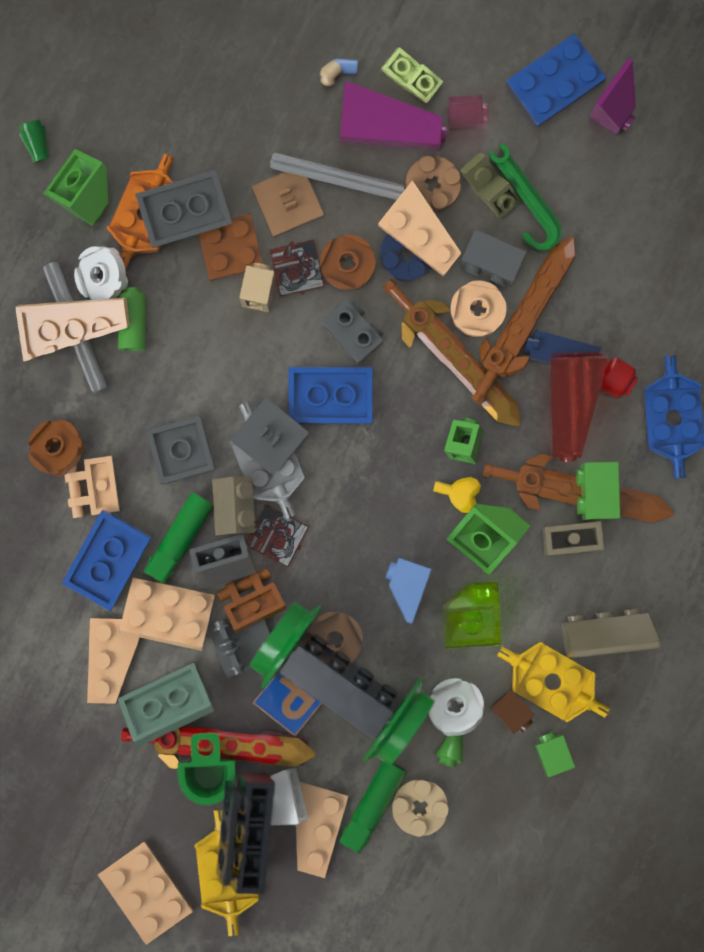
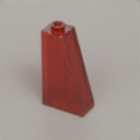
[550,352,609,462]

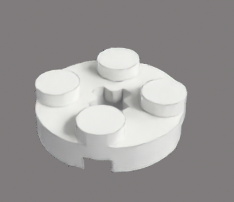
[74,246,128,300]
[428,678,485,736]

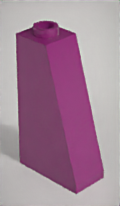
[340,82,447,150]

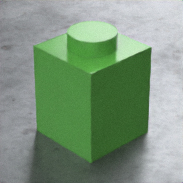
[534,731,575,777]

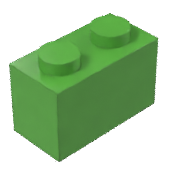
[576,462,620,520]

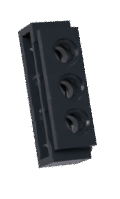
[216,772,275,894]

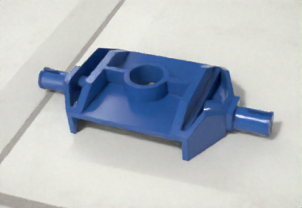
[644,355,704,479]

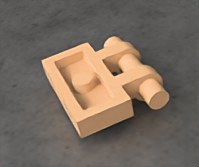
[64,456,120,518]

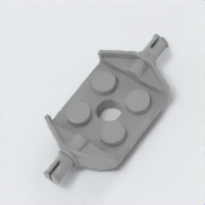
[230,401,305,520]

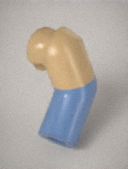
[320,59,358,86]

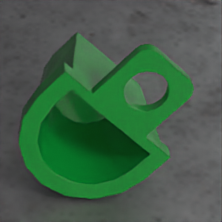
[177,733,235,805]

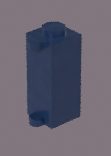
[524,330,601,377]

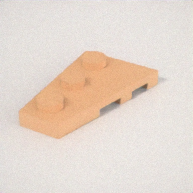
[378,181,461,277]
[87,618,140,704]

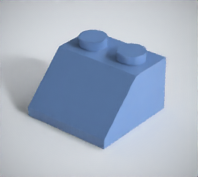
[385,558,431,624]

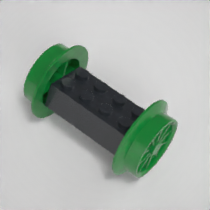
[249,601,436,766]

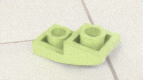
[380,47,443,104]

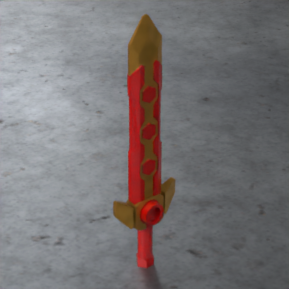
[121,726,316,769]

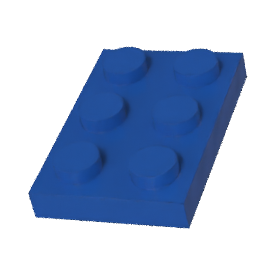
[506,33,606,127]
[288,367,372,424]
[61,509,152,611]

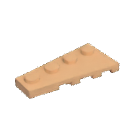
[16,298,130,362]

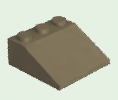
[561,608,660,657]

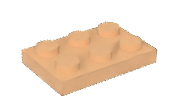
[119,578,215,651]
[98,841,194,945]

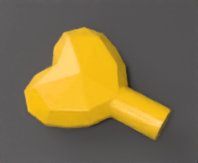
[433,477,481,513]

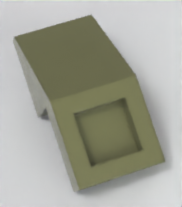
[460,152,521,219]

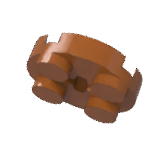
[320,234,376,291]
[28,419,86,477]

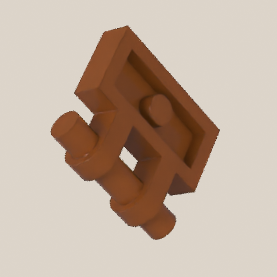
[216,568,287,634]

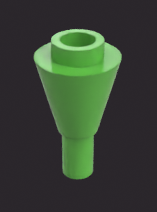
[435,735,463,768]

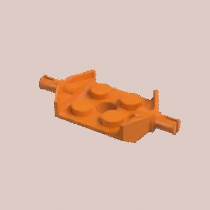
[107,154,174,270]

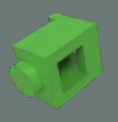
[444,418,484,465]

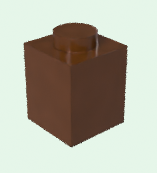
[490,689,535,734]

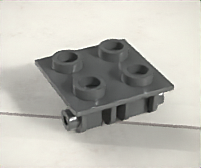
[208,618,270,678]

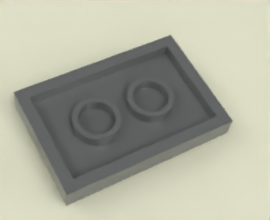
[135,170,232,248]

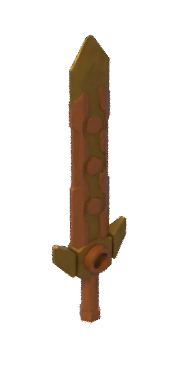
[382,279,521,427]

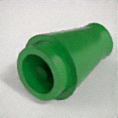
[18,120,49,163]

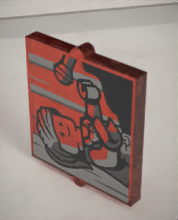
[270,240,325,297]
[247,504,309,567]

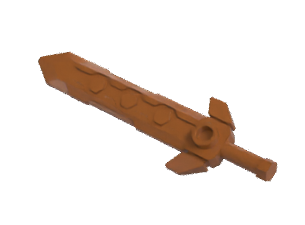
[471,236,575,405]
[483,454,674,523]

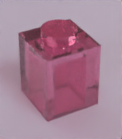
[448,95,488,130]

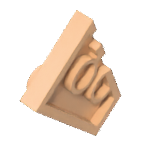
[296,781,349,878]

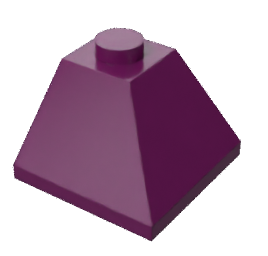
[590,58,636,135]

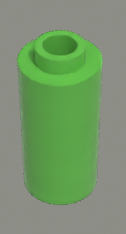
[118,287,146,351]

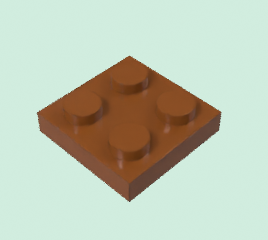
[199,213,263,281]

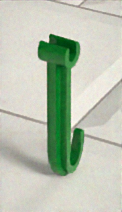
[490,143,562,251]

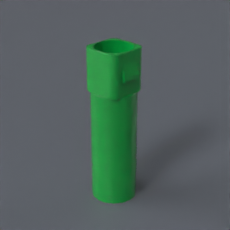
[144,492,214,584]
[339,762,407,854]

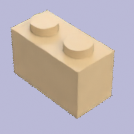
[239,263,276,312]

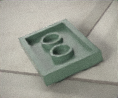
[118,662,214,748]

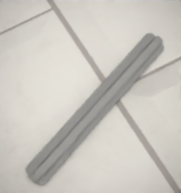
[270,153,405,200]
[43,262,107,392]

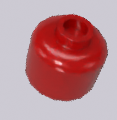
[595,357,638,398]

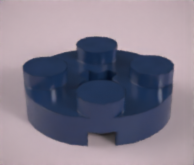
[380,234,432,282]

